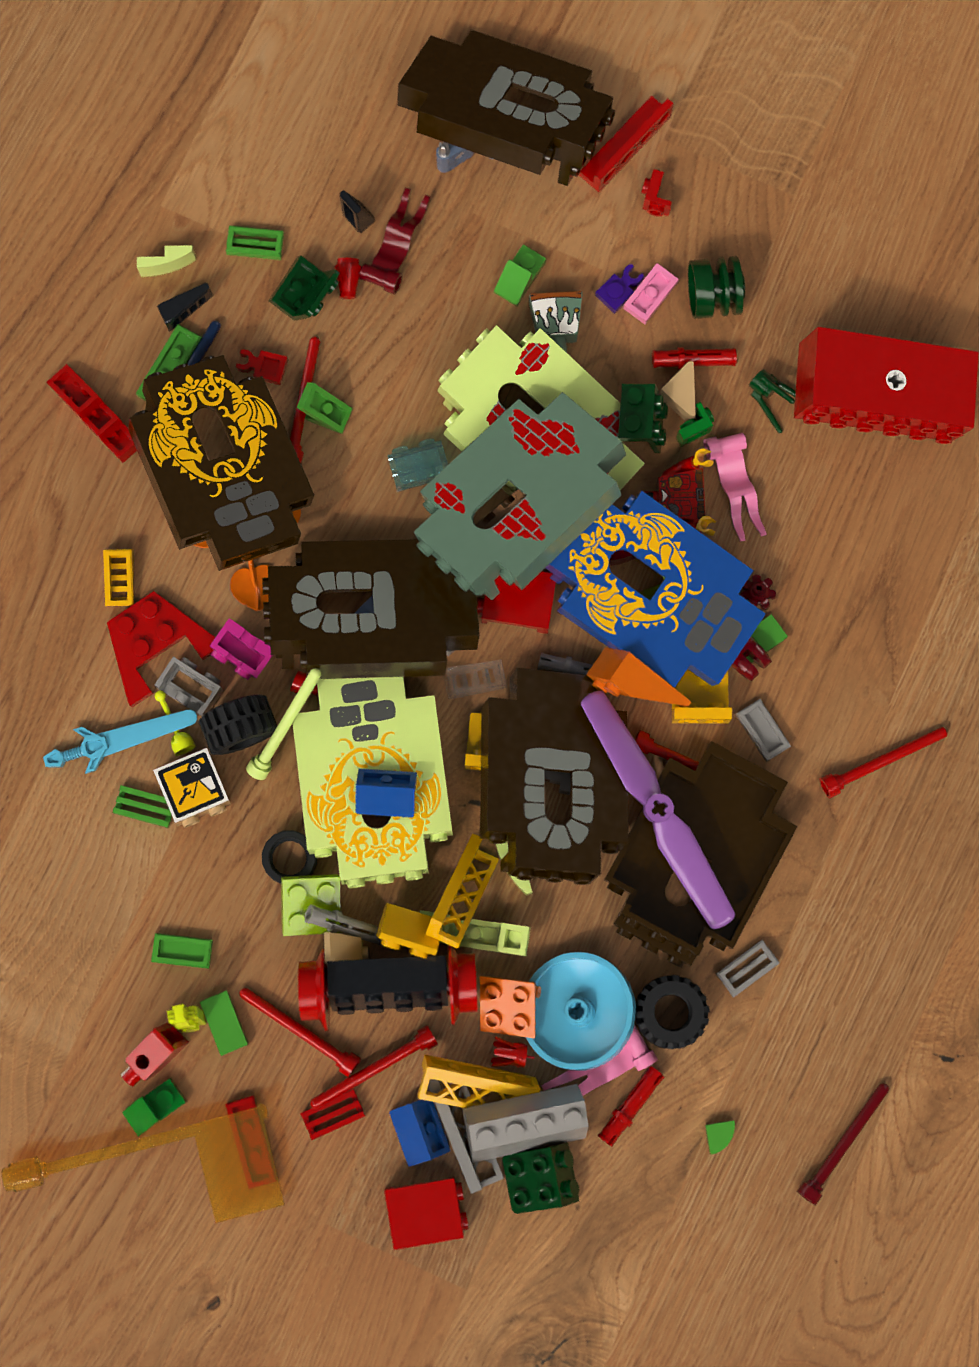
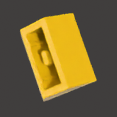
[376,902,442,959]

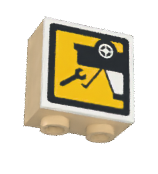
[153,748,230,828]

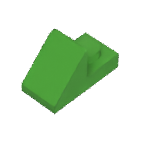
[494,245,546,306]
[297,382,353,433]

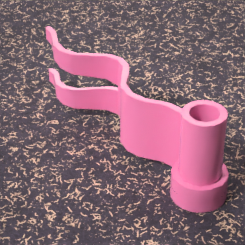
[703,433,767,542]
[541,1025,658,1096]

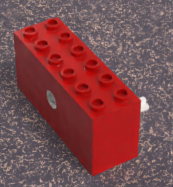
[794,327,979,444]

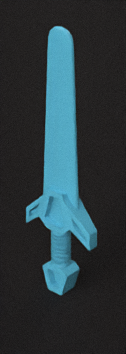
[43,710,197,774]

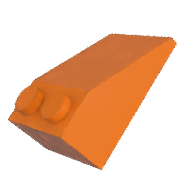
[586,647,691,706]

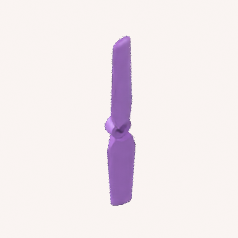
[581,691,735,929]

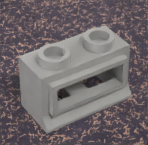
[155,657,224,717]

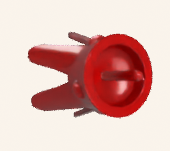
[491,1036,535,1068]

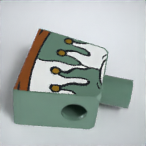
[529,291,582,353]

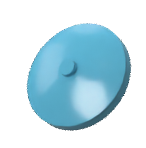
[526,952,636,1071]

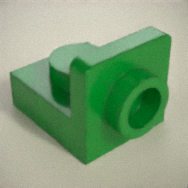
[676,402,714,447]

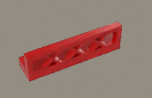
[579,95,674,193]

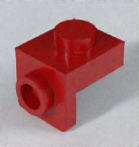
[641,169,672,217]

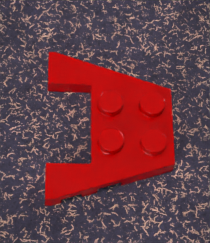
[107,591,215,708]

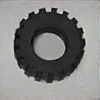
[199,695,278,755]
[635,975,710,1049]

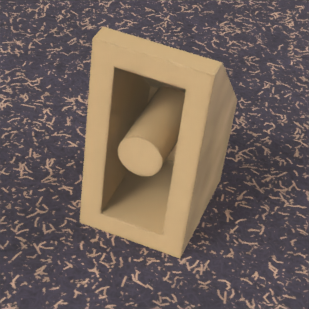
[324,932,369,966]

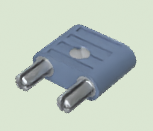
[436,141,474,172]

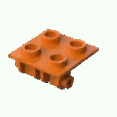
[480,976,541,1038]

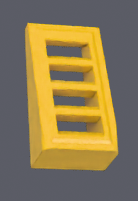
[103,549,134,606]

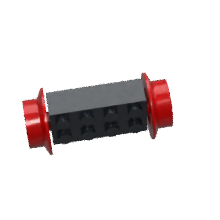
[298,945,478,1031]

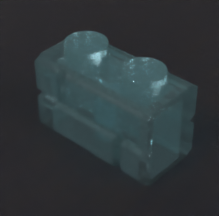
[387,439,448,492]

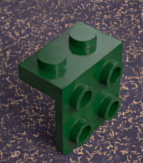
[268,255,340,321]
[618,384,668,453]
[502,1142,579,1214]

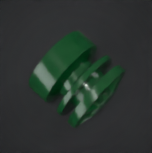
[688,256,745,319]

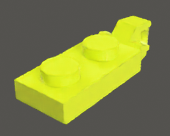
[167,1004,207,1033]

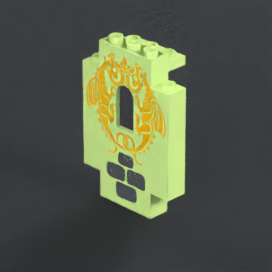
[293,677,453,888]

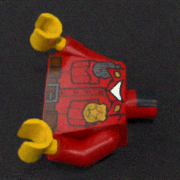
[643,448,717,536]

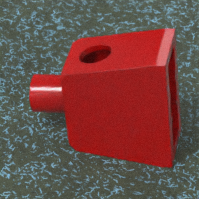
[121,1022,189,1087]

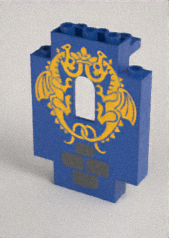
[546,491,766,688]

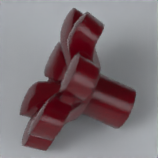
[740,574,776,610]

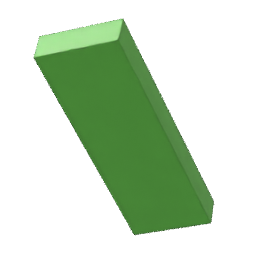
[136,324,202,401]

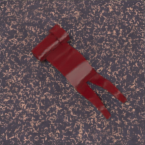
[360,187,431,295]

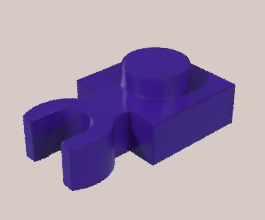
[595,264,644,314]

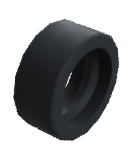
[262,830,317,884]

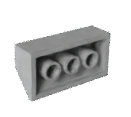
[463,1084,588,1163]

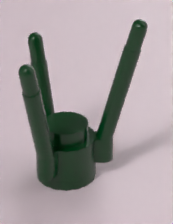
[749,369,796,434]

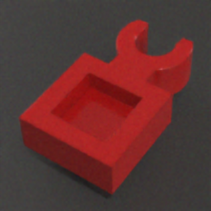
[236,349,288,386]

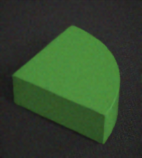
[705,1120,735,1155]

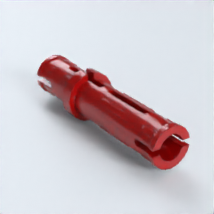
[652,347,737,370]
[597,1066,665,1147]

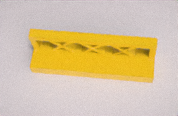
[426,833,499,949]
[417,1054,540,1108]

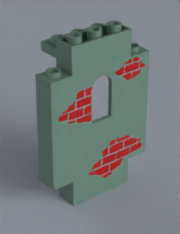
[414,392,626,600]

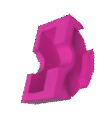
[210,618,273,680]

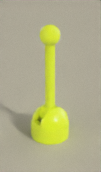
[155,690,196,756]

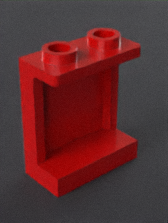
[477,571,556,634]
[384,1176,469,1250]

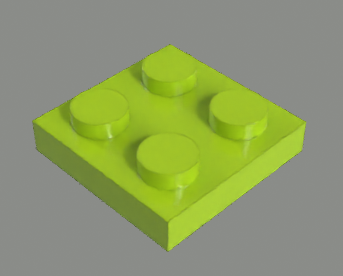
[281,874,341,936]

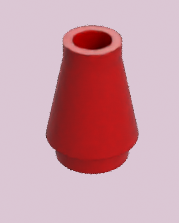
[334,257,362,299]

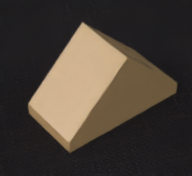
[660,362,696,421]

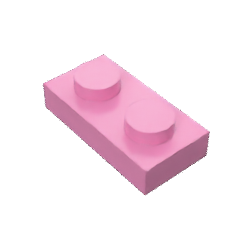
[623,263,679,324]

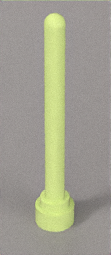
[246,668,321,780]

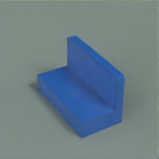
[356,769,417,817]
[389,1099,451,1166]

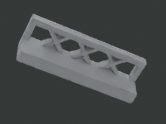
[428,1079,504,1194]

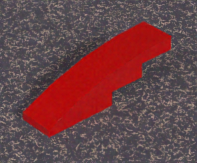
[46,364,137,463]

